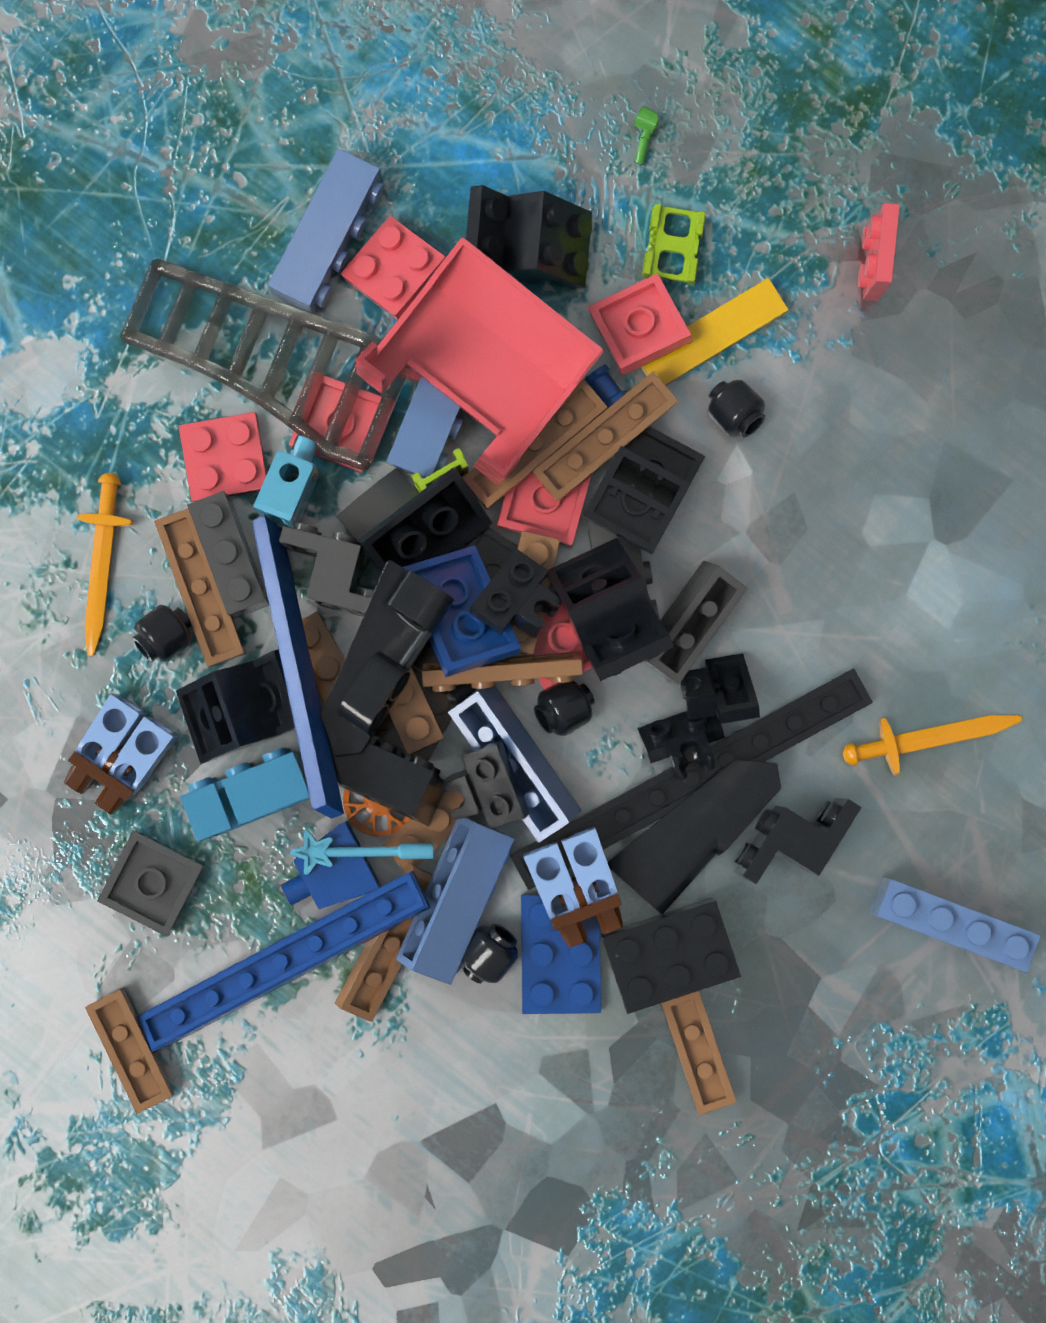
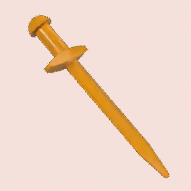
[77,472,134,657]
[842,715,1022,775]

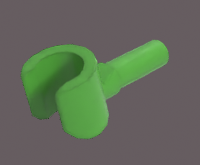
[633,106,658,165]

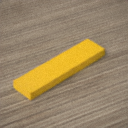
[641,278,788,386]

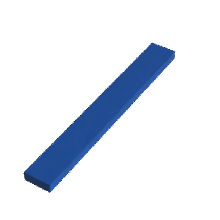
[252,515,344,819]
[136,871,431,1053]

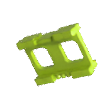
[641,204,706,286]
[411,448,469,493]

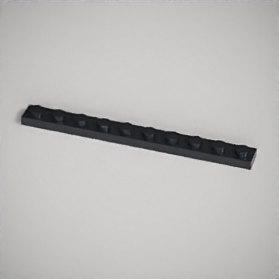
[510,668,873,891]

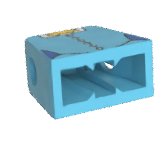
[253,435,319,528]

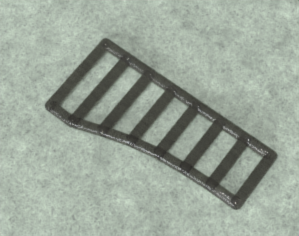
[120,259,410,471]

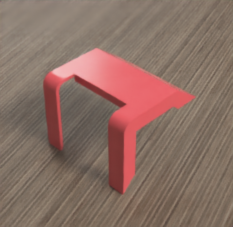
[355,237,604,486]

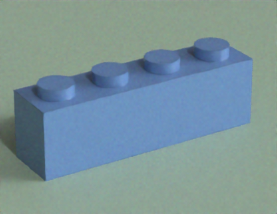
[267,148,384,315]
[386,377,463,479]
[448,686,582,843]
[395,817,514,985]
[869,877,1041,973]

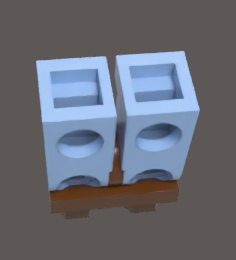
[64,694,180,815]
[523,826,623,948]

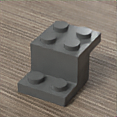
[279,522,374,617]

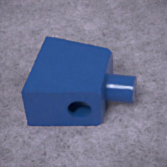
[281,821,382,909]

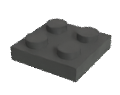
[97,830,205,937]

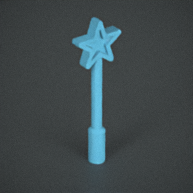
[289,830,434,875]

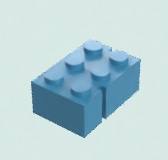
[180,747,310,842]

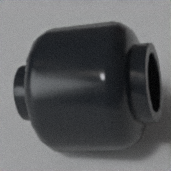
[707,380,765,438]
[132,605,192,663]
[534,680,595,736]
[462,924,518,984]

